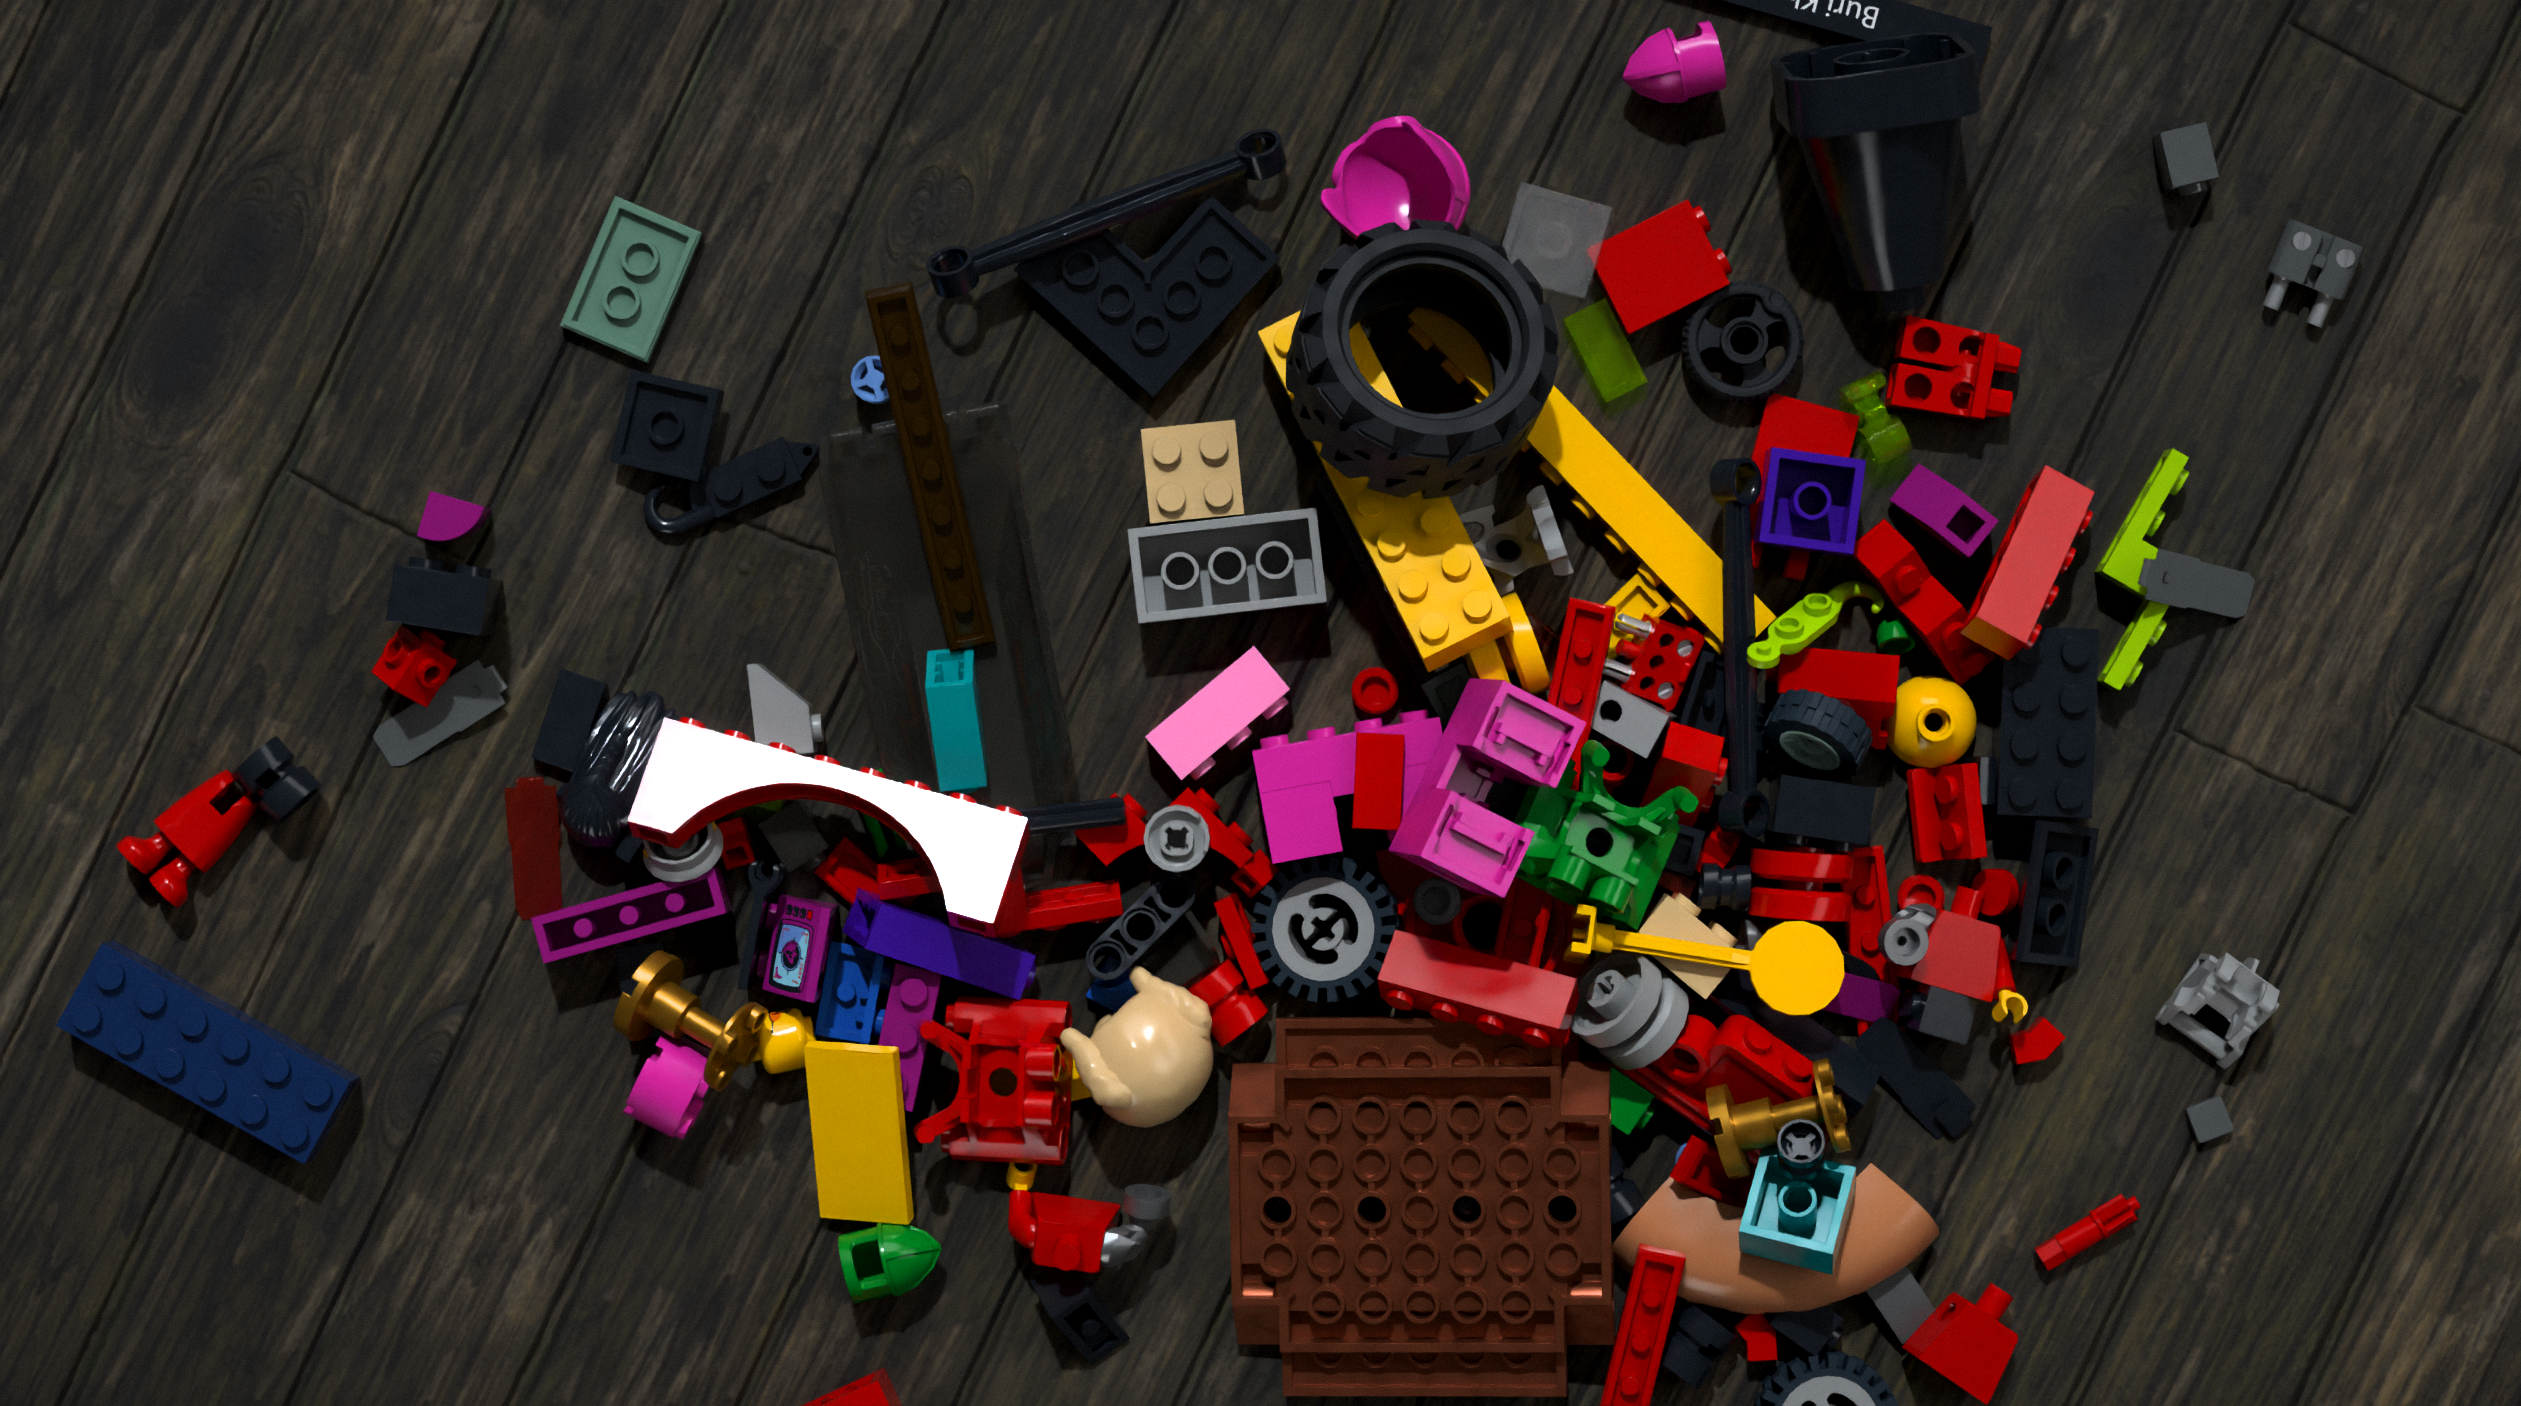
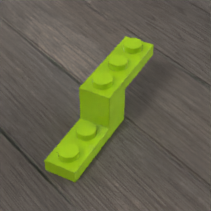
[2094,448,2189,691]

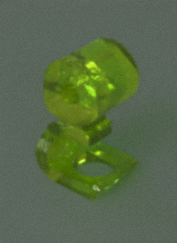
[1838,371,1913,467]

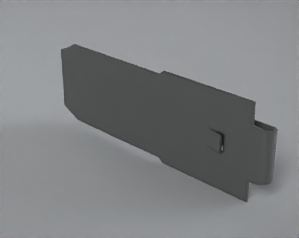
[2138,548,2255,618]
[373,660,507,767]

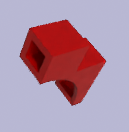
[1852,519,1996,686]
[1074,786,1254,868]

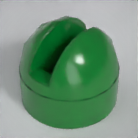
[1876,616,1916,655]

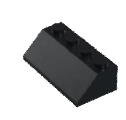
[1687,968,1883,1143]

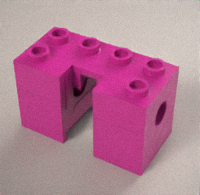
[1388,678,1587,898]
[1252,709,1443,864]

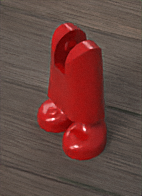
[116,769,259,908]

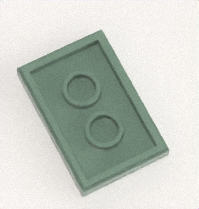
[560,196,703,363]

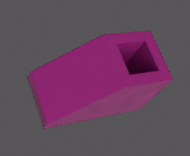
[1888,463,1999,559]

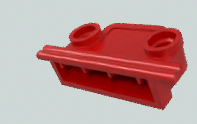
[1610,1015,1830,1167]

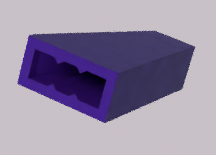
[842,888,1036,1000]

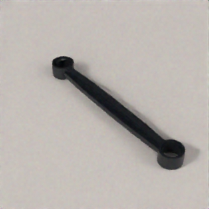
[926,129,1287,298]
[1709,458,1770,838]

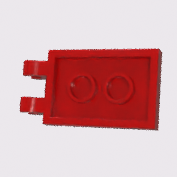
[1749,393,1860,581]

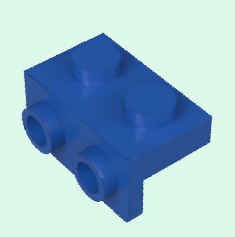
[814,941,894,1045]

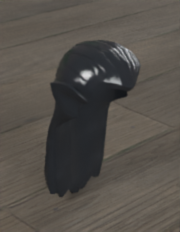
[555,690,678,851]

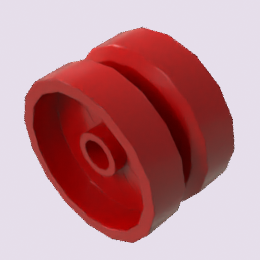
[1747,845,1854,922]

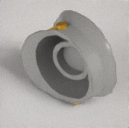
[642,821,724,882]

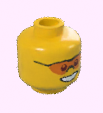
[752,1008,817,1074]

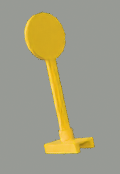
[1563,904,1845,1016]

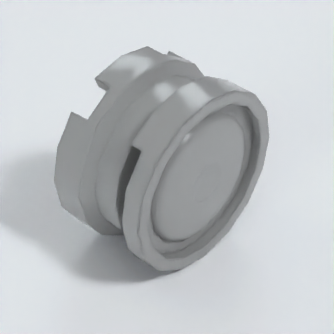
[1143,805,1210,872]

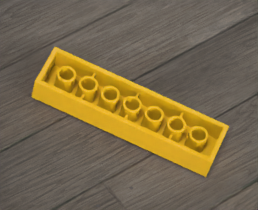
[1258,311,1514,673]

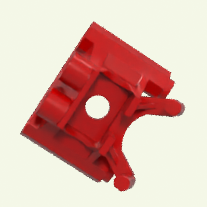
[914,996,1073,1165]

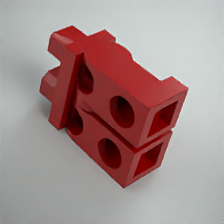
[1883,315,2022,421]

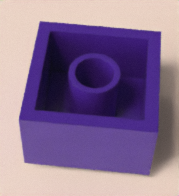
[1753,447,1866,557]

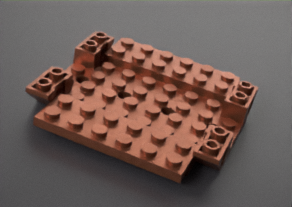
[1228,1016,1615,1397]

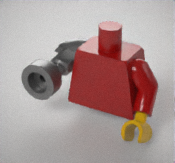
[1877,885,2028,1024]
[1006,1163,1171,1273]

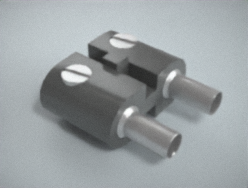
[2263,218,2365,328]

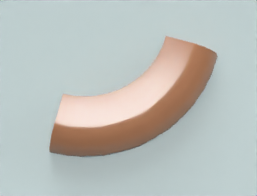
[1612,1163,1940,1314]

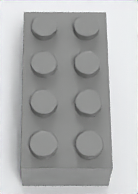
[1128,508,1327,624]

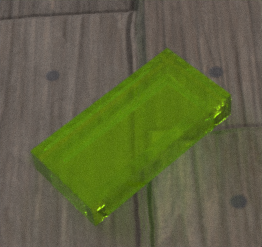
[1563,298,1648,403]

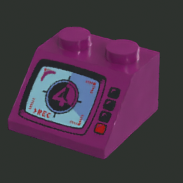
[757,894,839,1003]

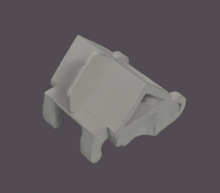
[2155,952,2280,1069]

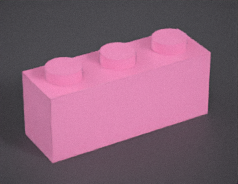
[1145,646,1290,780]

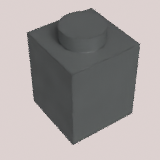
[2152,122,2219,197]

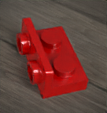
[1906,763,1988,863]

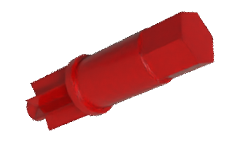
[2034,1194,2141,1271]

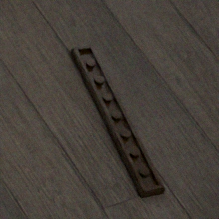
[865,281,996,652]

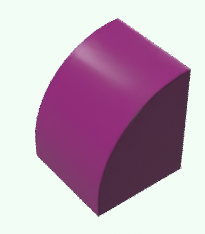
[417,491,491,542]

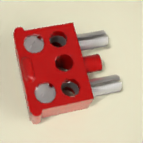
[1603,613,1705,712]

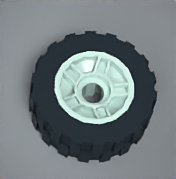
[1762,689,1873,782]

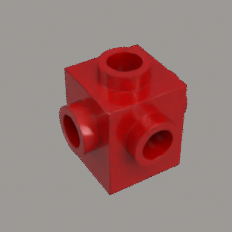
[371,624,458,708]

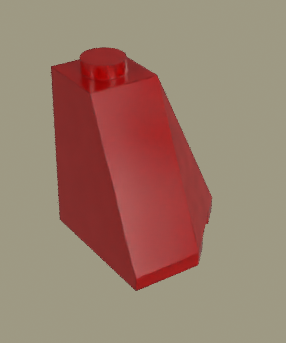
[1765,647,1900,750]

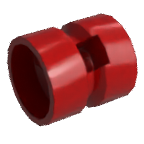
[1187,958,1269,1047]

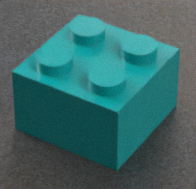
[1739,1146,1856,1275]

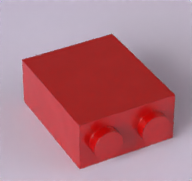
[1583,199,1732,337]

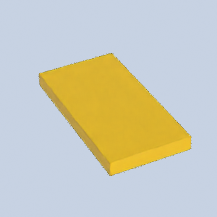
[803,1040,914,1225]

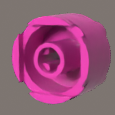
[623,1032,711,1140]

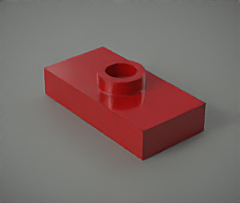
[1213,892,1274,990]

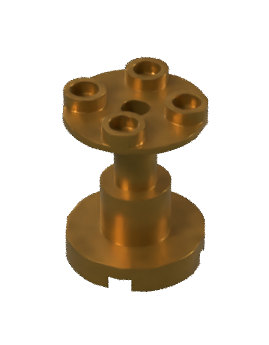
[613,950,768,1092]
[1706,1058,1851,1180]

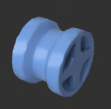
[851,356,890,404]

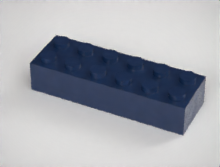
[56,940,360,1164]

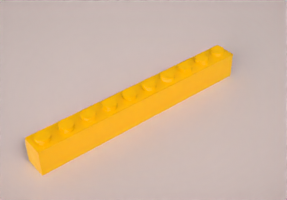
[1407,307,1777,656]

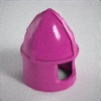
[1622,20,1726,103]

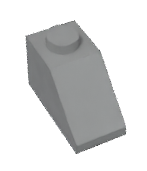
[747,664,824,754]

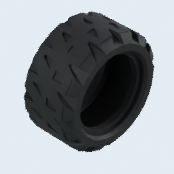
[1286,219,1559,499]

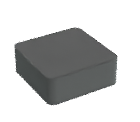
[2184,1095,2234,1143]

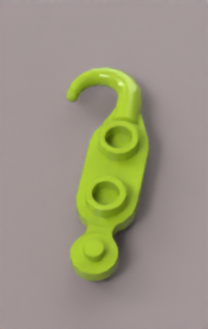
[1747,581,1885,669]

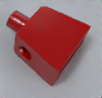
[1902,1282,2018,1405]

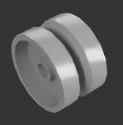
[1570,950,1689,1070]

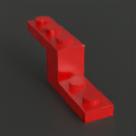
[877,857,1123,938]

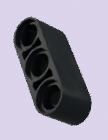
[1086,872,1196,989]

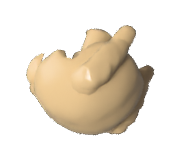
[1060,965,1214,1128]

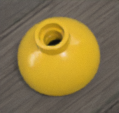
[1882,675,1977,768]

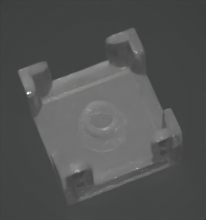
[1502,182,1615,304]

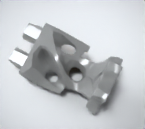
[1458,485,1574,596]

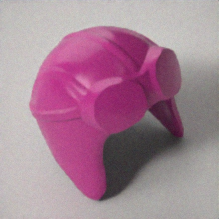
[1320,116,1471,240]

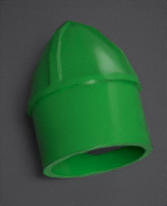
[838,1222,942,1304]

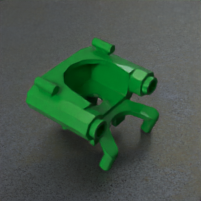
[1513,740,1699,933]

